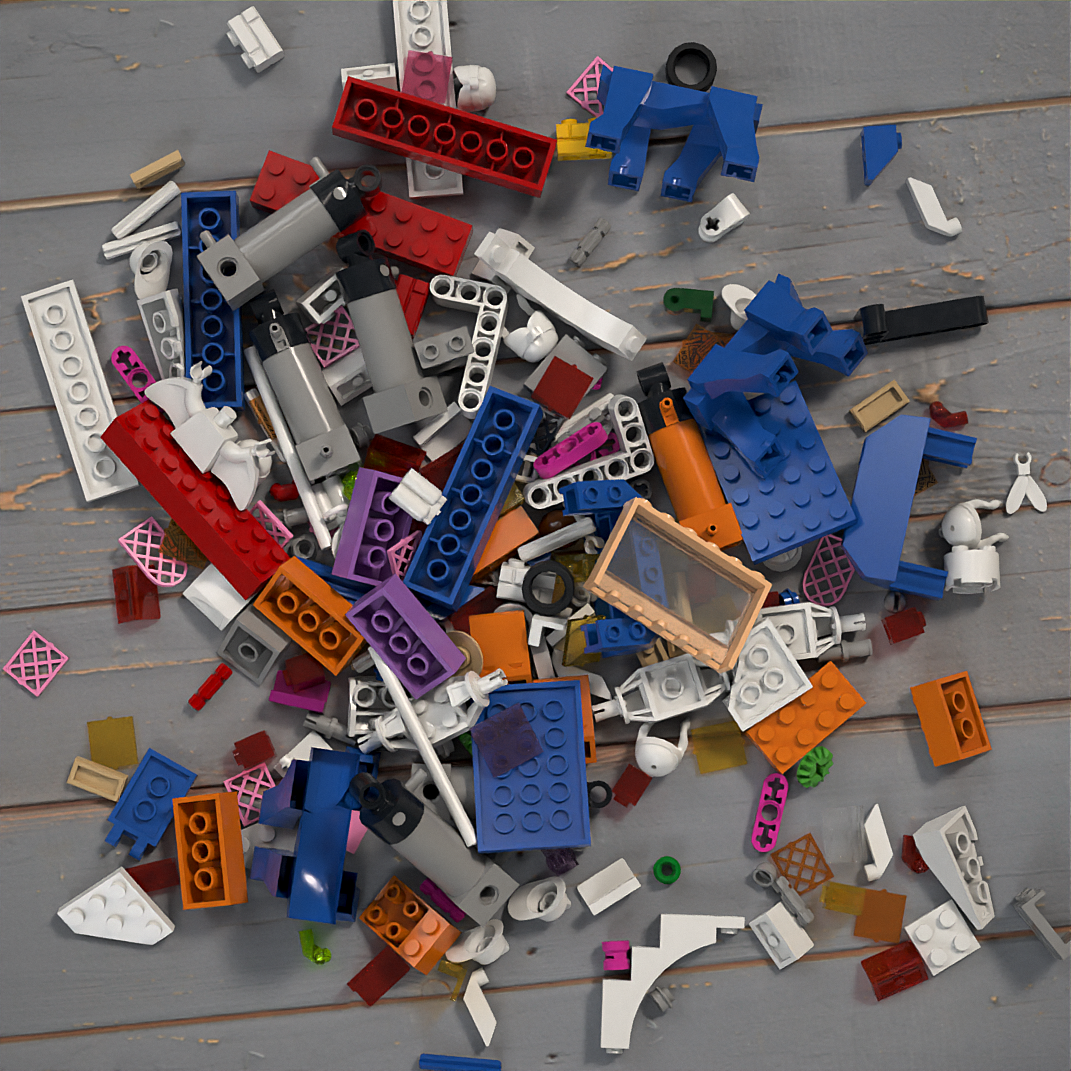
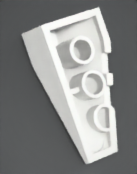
[137,288,186,380]
[913,806,995,930]

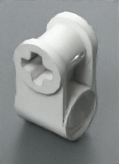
[698,193,750,242]

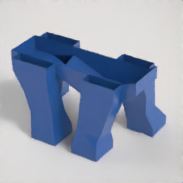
[585,64,763,203]
[683,273,868,479]
[250,746,381,924]

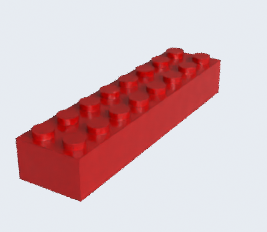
[332,76,557,198]
[250,150,473,277]
[100,399,291,601]

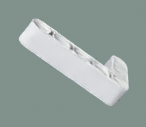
[430,275,509,419]
[522,394,654,509]

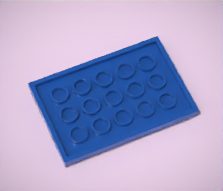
[698,380,857,565]
[469,680,591,854]

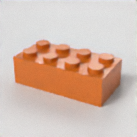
[253,556,367,676]
[744,661,866,774]
[172,791,248,910]

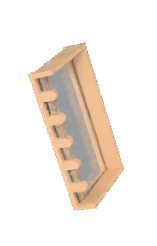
[583,497,772,674]

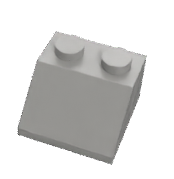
[216,602,293,686]

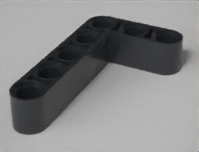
[853,296,989,345]

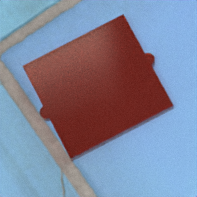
[531,356,594,420]

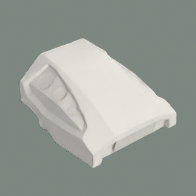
[183,563,260,631]
[348,676,404,737]

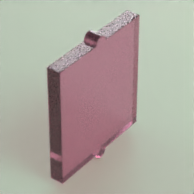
[402,50,453,104]

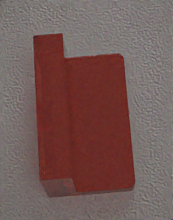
[363,434,427,478]
[419,442,465,492]
[112,565,161,624]
[447,585,504,636]
[125,857,181,893]
[861,940,928,1001]
[347,945,410,1006]

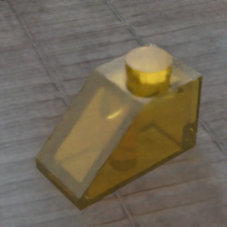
[819,881,866,916]

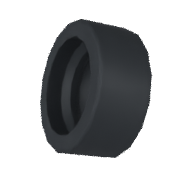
[665,42,717,92]
[522,560,575,615]

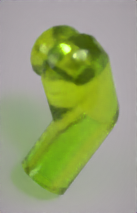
[298,929,332,965]

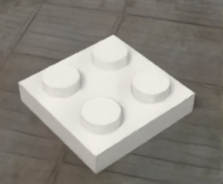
[903,899,981,976]

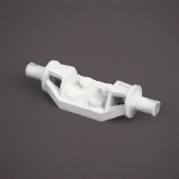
[708,602,866,660]
[591,653,737,724]
[358,668,508,754]

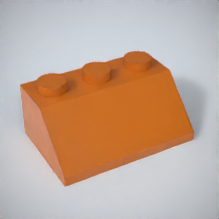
[910,671,992,767]

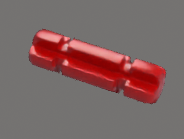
[188,663,233,711]

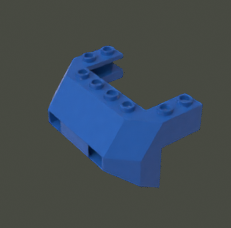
[841,414,977,601]
[559,479,669,659]

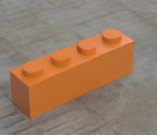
[469,506,541,585]

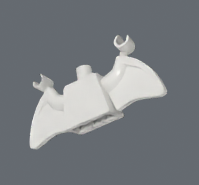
[145,361,276,511]

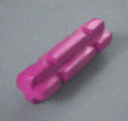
[419,878,466,923]

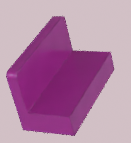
[269,670,331,714]

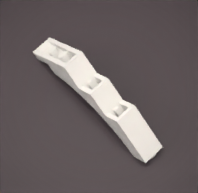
[474,231,647,361]
[600,914,745,1053]

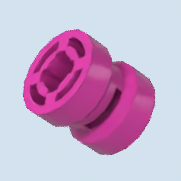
[602,940,631,970]

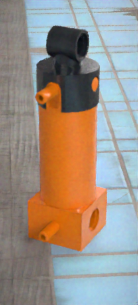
[636,362,744,563]

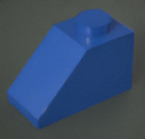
[861,125,902,186]

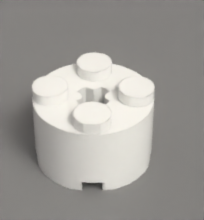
[943,545,1000,594]

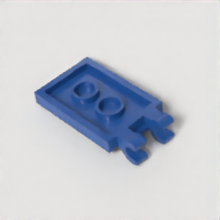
[105,748,198,861]

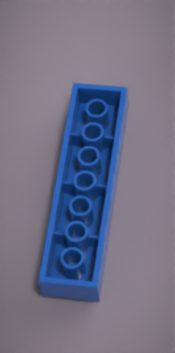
[181,191,245,412]
[403,386,544,612]

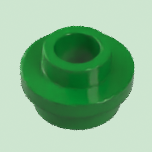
[653,856,681,884]

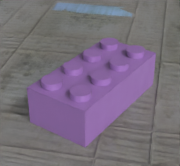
[332,467,413,586]
[345,573,466,699]

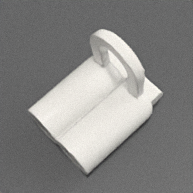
[389,468,447,525]
[311,475,350,531]

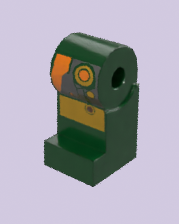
[663,288,714,322]

